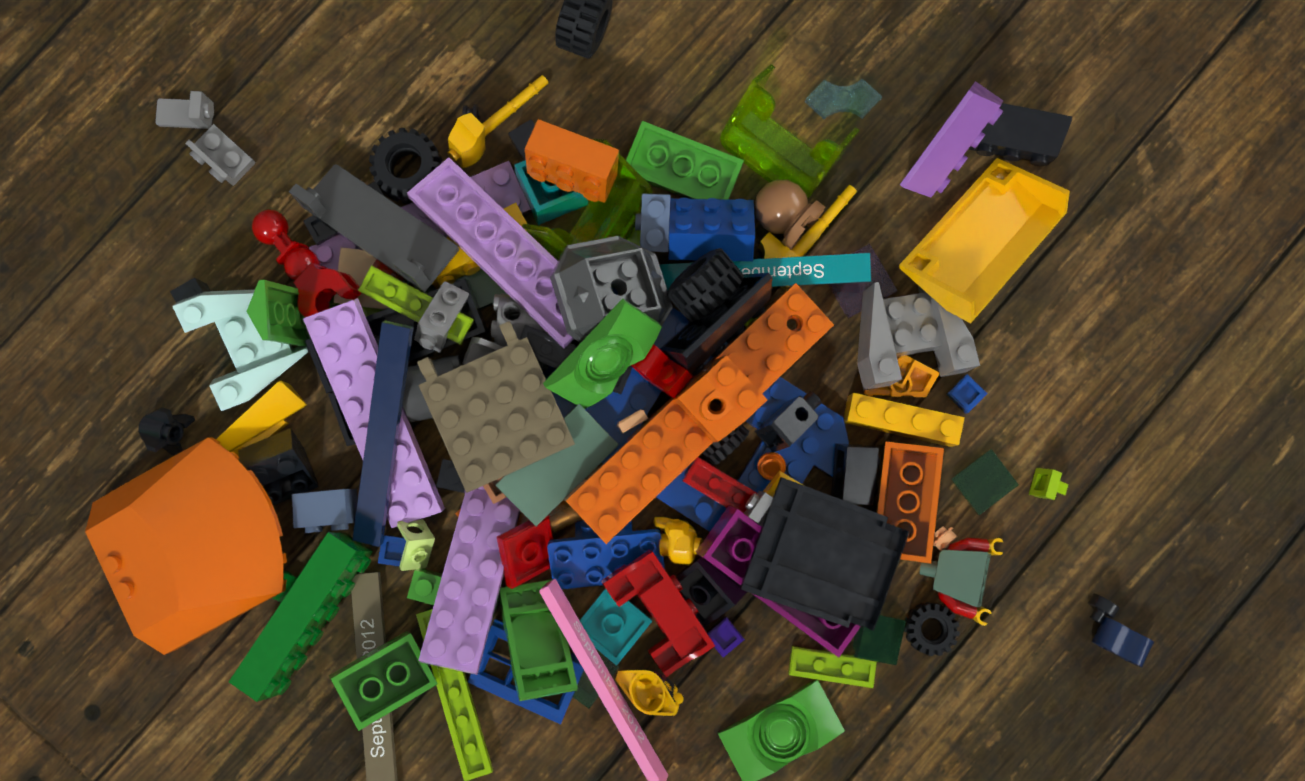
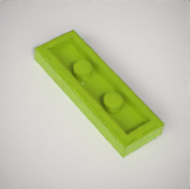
[788,646,877,688]

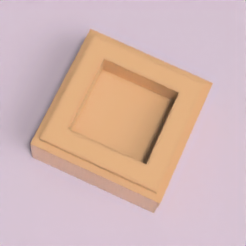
[617,409,648,433]

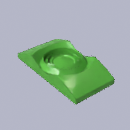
[543,298,662,409]
[499,580,578,701]
[718,679,845,781]

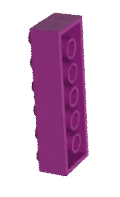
[696,506,861,657]

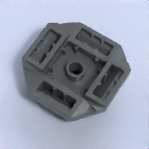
[550,236,673,343]

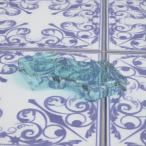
[805,79,882,120]

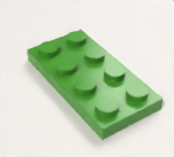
[622,121,744,200]

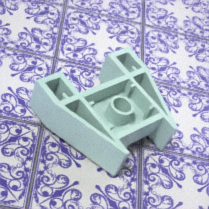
[173,290,309,411]

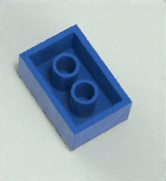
[669,198,755,262]

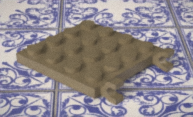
[417,321,575,493]

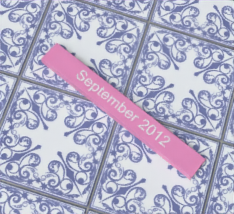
[539,578,668,781]

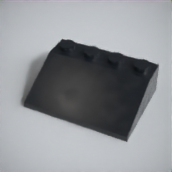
[660,273,773,376]

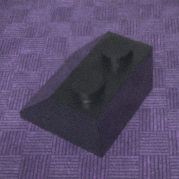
[676,556,747,628]

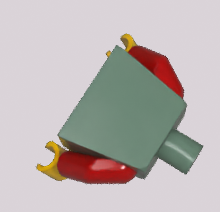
[920,537,1003,626]

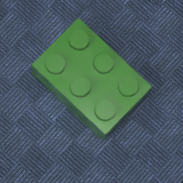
[328,631,438,731]

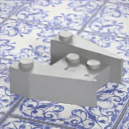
[857,282,980,390]

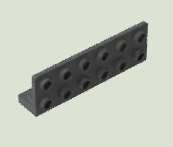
[289,164,459,293]

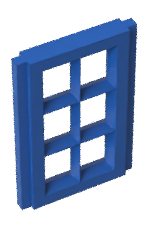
[468,619,584,725]

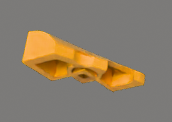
[864,355,940,397]

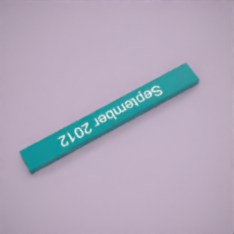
[659,253,871,290]

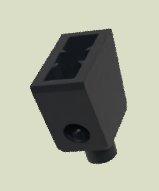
[754,391,821,452]

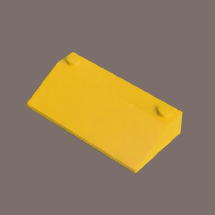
[899,158,1070,324]

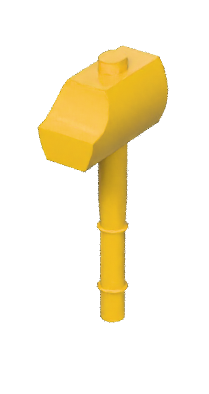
[447,75,548,168]
[758,185,857,290]

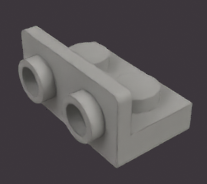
[185,124,256,186]

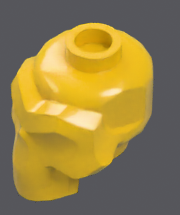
[653,517,703,564]

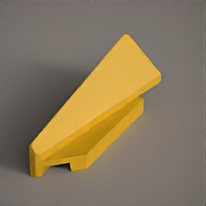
[216,381,307,460]

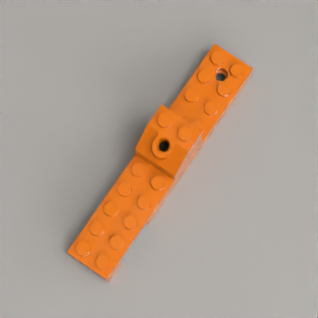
[564,283,834,544]

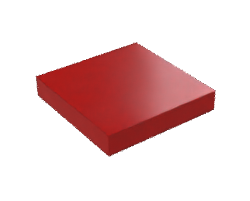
[497,515,553,589]

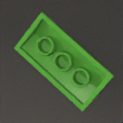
[246,280,311,347]

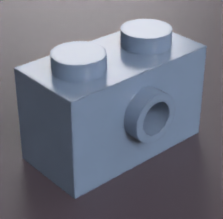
[635,193,670,252]
[292,489,358,533]

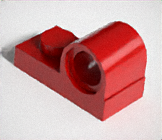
[631,344,693,398]

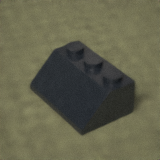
[969,103,1073,167]

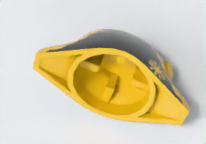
[615,670,683,716]

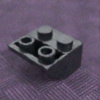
[238,428,318,506]

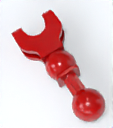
[252,209,362,317]

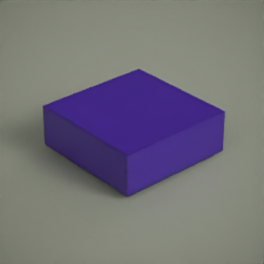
[707,617,745,657]

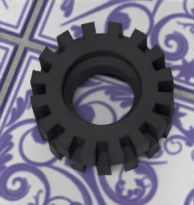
[701,424,749,466]
[904,602,960,656]

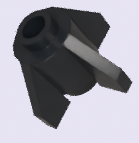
[138,407,195,456]

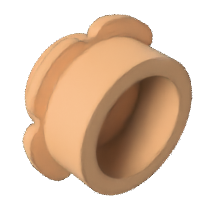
[933,526,957,551]

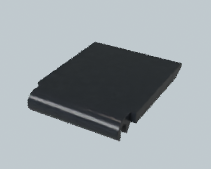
[740,477,910,631]

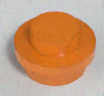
[757,452,786,480]

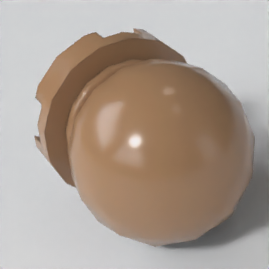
[754,179,826,250]

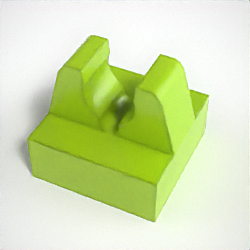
[1029,468,1068,500]

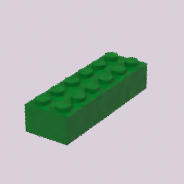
[229,532,373,702]

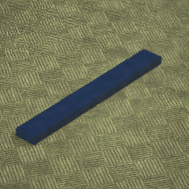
[353,320,413,547]

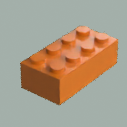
[877,442,944,564]

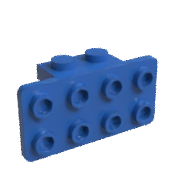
[547,520,665,589]

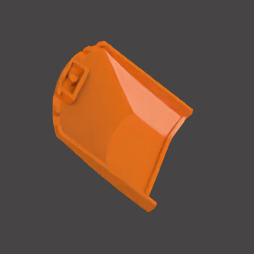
[85,437,287,655]

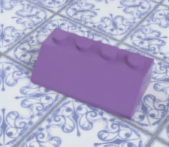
[900,81,1003,198]

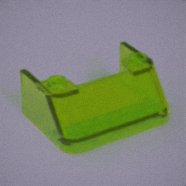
[720,64,860,199]
[522,139,652,259]

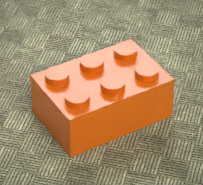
[525,119,619,203]

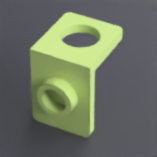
[397,519,435,571]

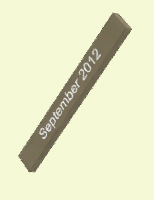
[351,572,398,781]

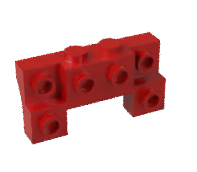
[601,550,715,677]

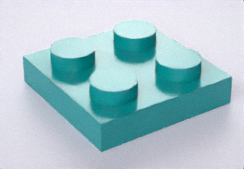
[580,589,653,666]

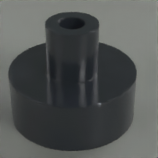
[1088,593,1120,623]

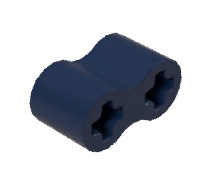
[1091,616,1154,668]

